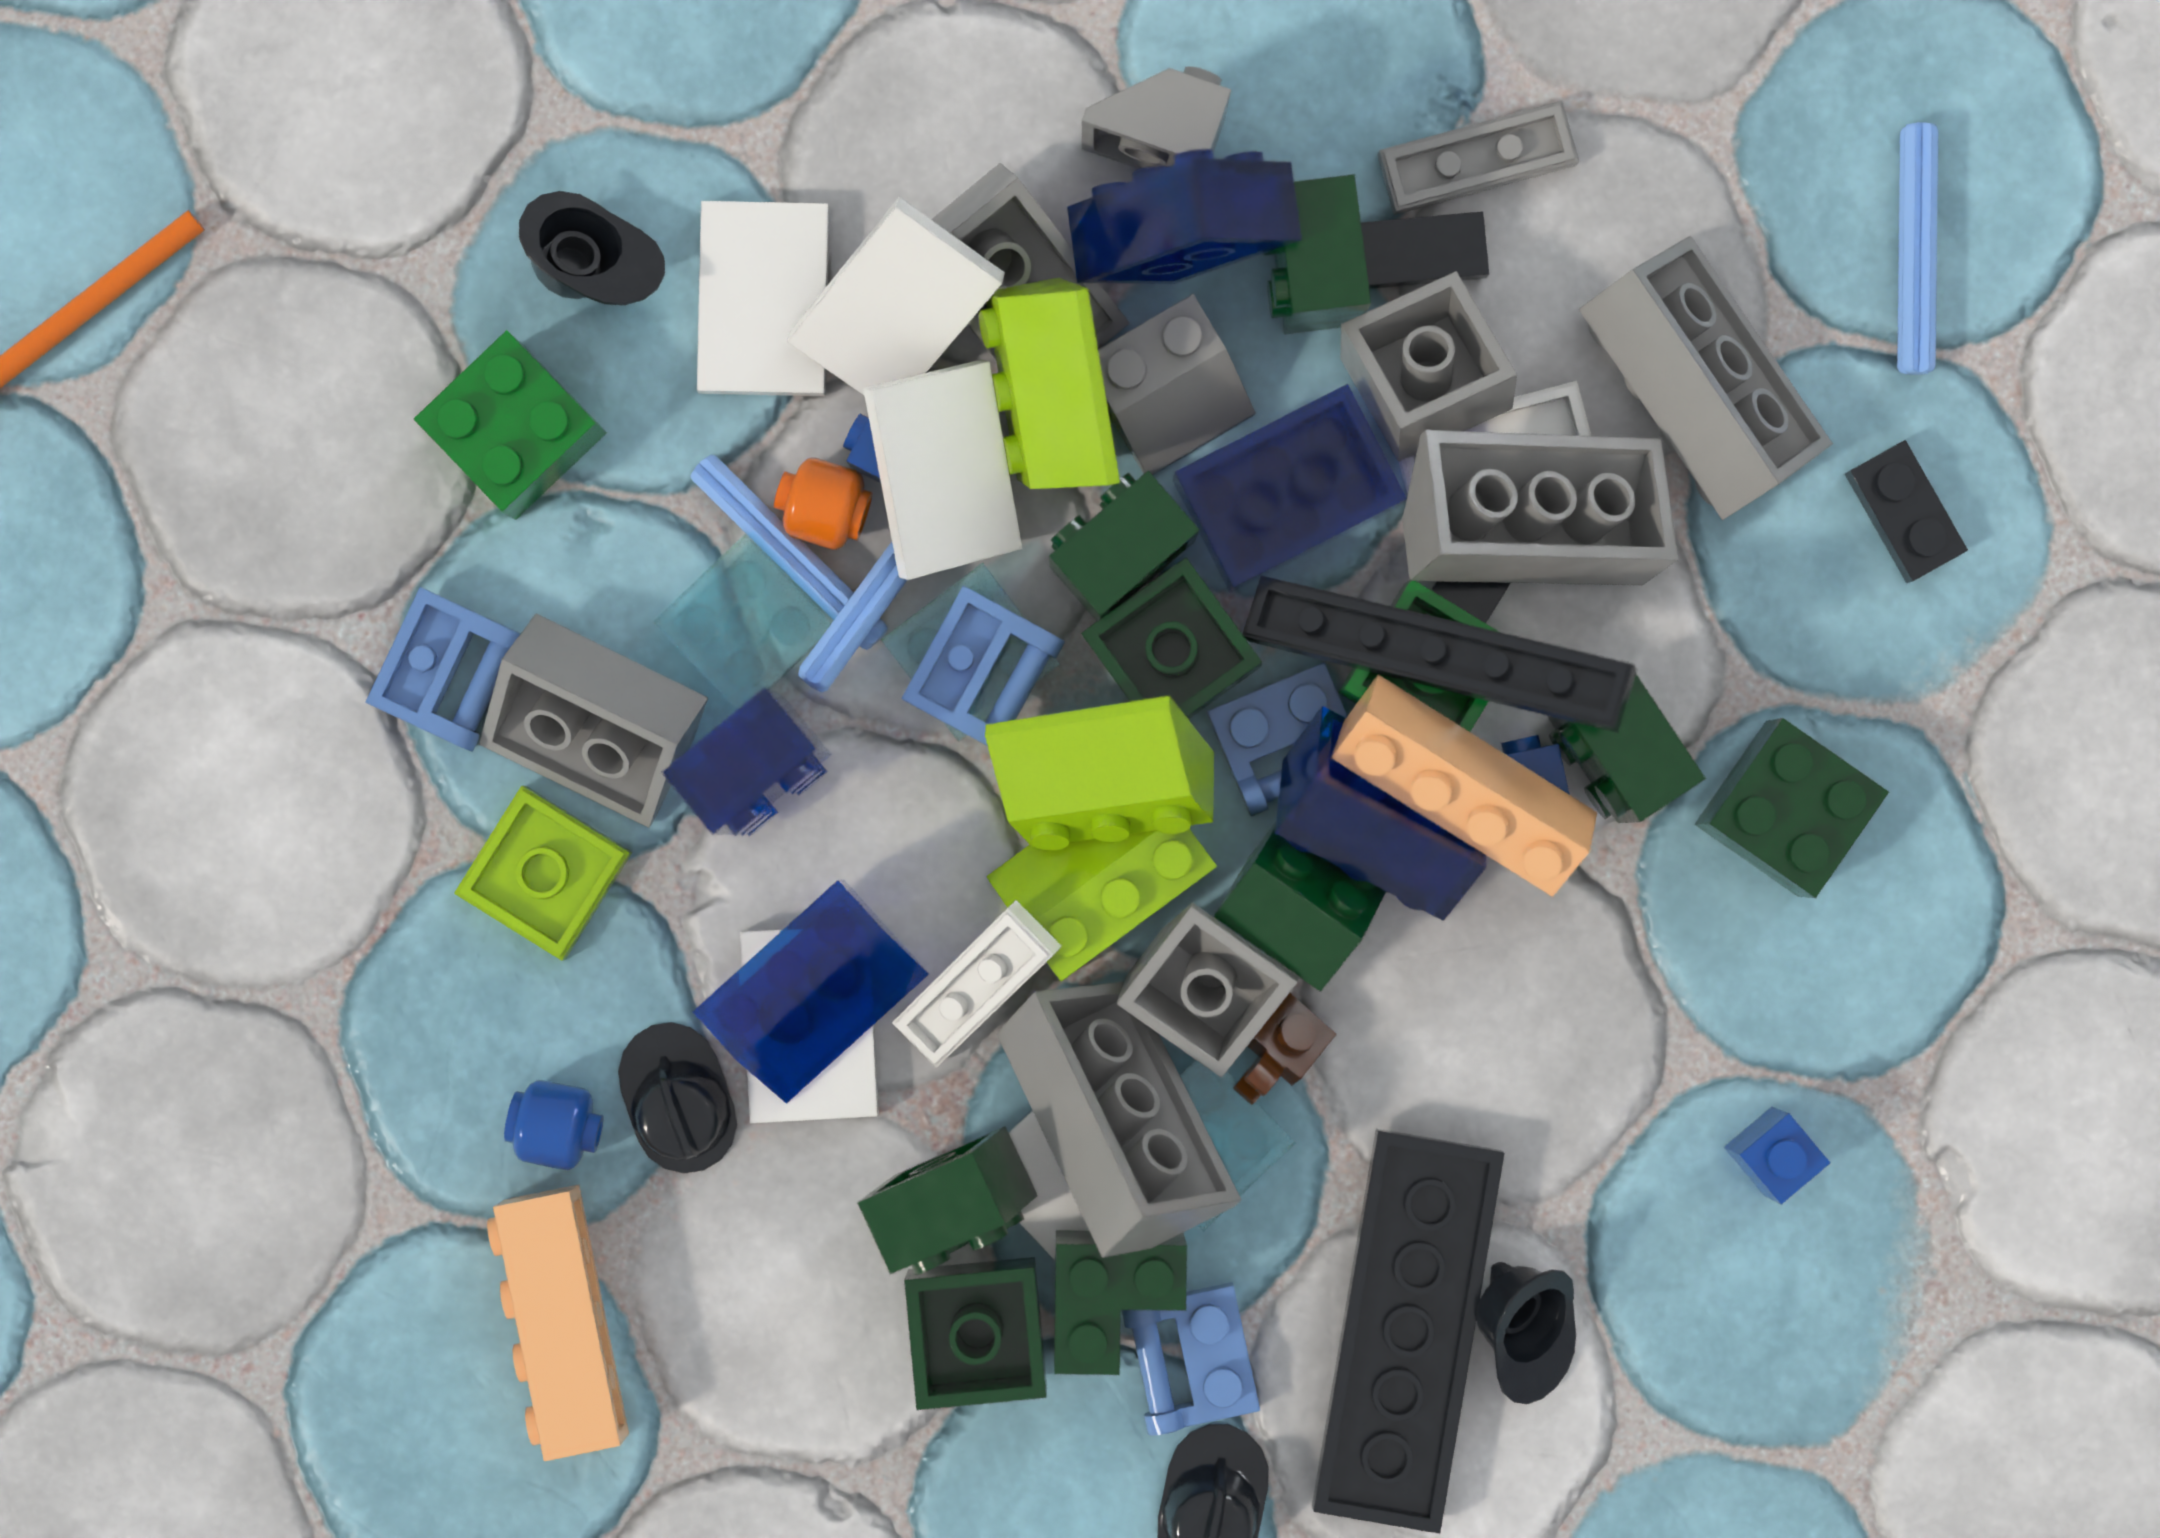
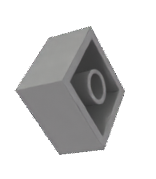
[1340,271,1517,462]

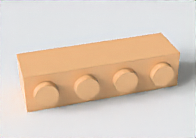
[1331,674,1597,897]
[487,1184,629,1462]

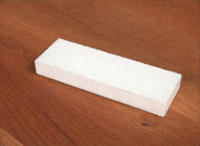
[892,900,1062,1068]

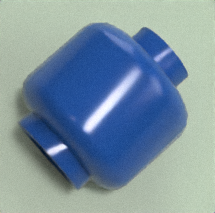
[504,1080,604,1170]

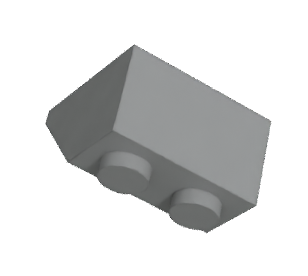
[1081,66,1231,190]
[1098,294,1255,475]
[1116,902,1299,1078]

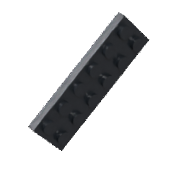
[1312,1129,1505,1534]

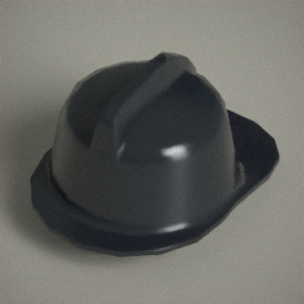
[519,191,665,305]
[618,1022,737,1173]
[1476,1262,1576,1404]
[1158,1424,1269,1538]

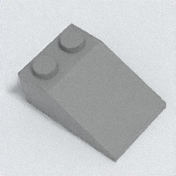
[931,163,1130,360]

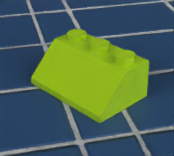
[978,277,1120,489]
[985,696,1214,850]
[986,829,1218,981]

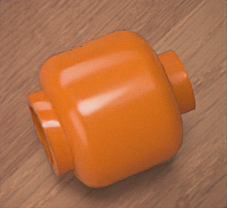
[774,457,873,550]

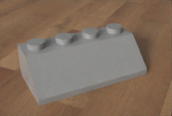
[1578,235,1833,520]
[1402,430,1678,586]
[997,982,1241,1258]

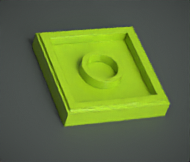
[454,785,632,961]

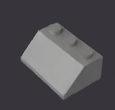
[479,613,708,828]

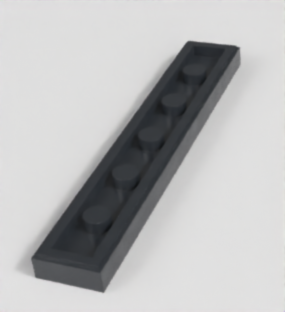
[1242,575,1637,733]

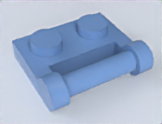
[901,585,1065,746]
[365,587,521,752]
[1206,662,1355,817]
[1121,1282,1260,1435]

